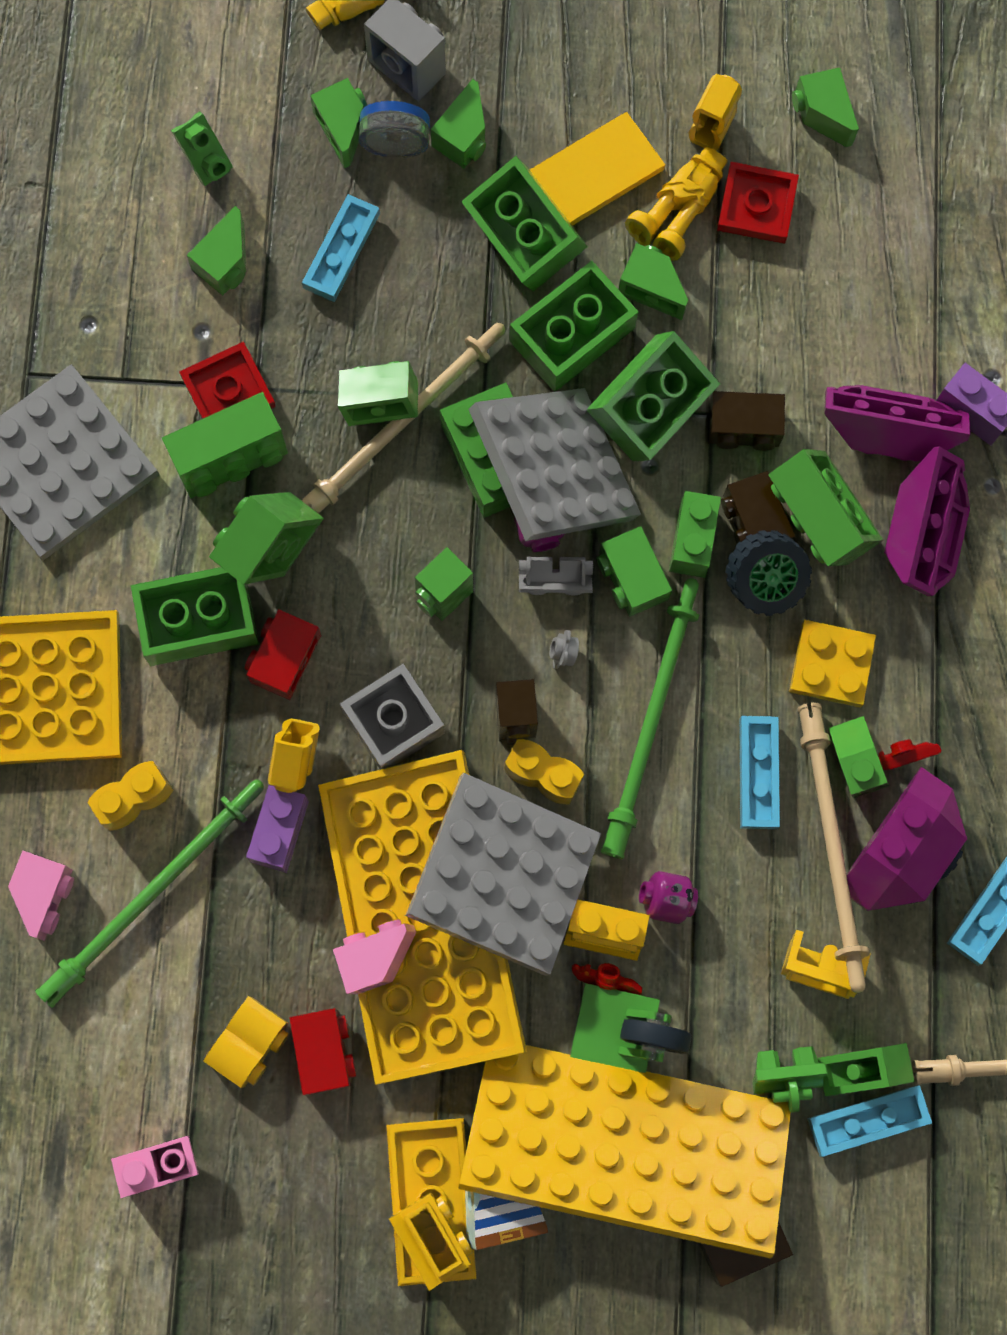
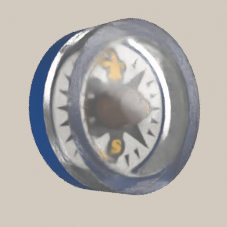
[359,101,430,158]

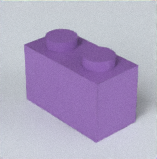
[937,363,1007,446]
[246,785,309,873]

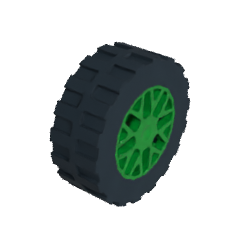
[725,530,812,616]

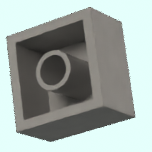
[364,0,446,102]
[340,664,445,770]

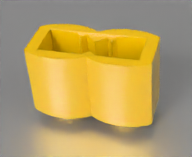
[689,74,742,151]
[268,718,320,793]
[504,739,584,805]
[87,761,173,831]
[203,996,289,1088]

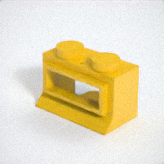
[564,899,650,961]
[781,930,871,999]
[389,1193,473,1291]

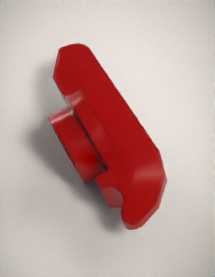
[878,739,942,770]
[572,963,643,996]

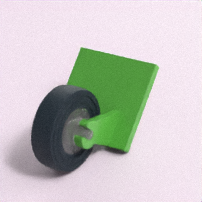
[570,983,691,1073]

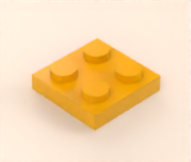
[789,619,876,708]

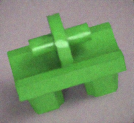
[171,111,233,186]
[752,1046,827,1113]

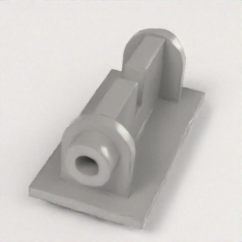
[519,556,593,595]

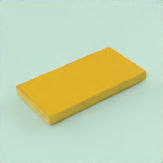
[530,111,666,226]
[386,1118,477,1286]

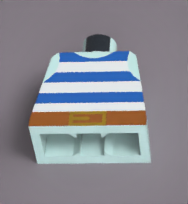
[465,1191,548,1250]

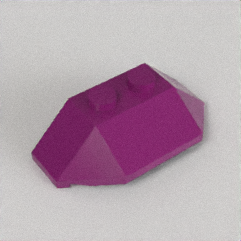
[824,385,970,462]
[884,446,970,596]
[846,767,967,911]

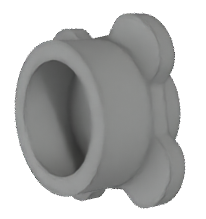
[549,630,579,669]

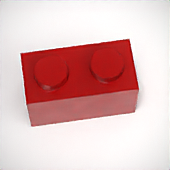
[245,609,322,700]
[289,1008,356,1095]

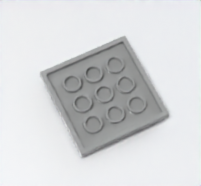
[0,364,159,561]
[468,388,641,541]
[405,773,601,976]

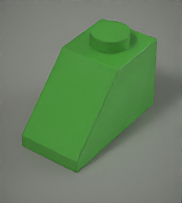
[792,67,859,147]
[310,78,367,168]
[431,79,486,169]
[187,206,246,296]
[618,243,688,320]
[829,716,889,798]
[818,1043,915,1096]

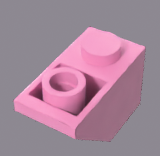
[8,851,74,941]
[333,919,416,994]
[111,1136,199,1198]

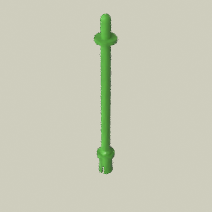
[601,578,700,859]
[35,780,264,1008]

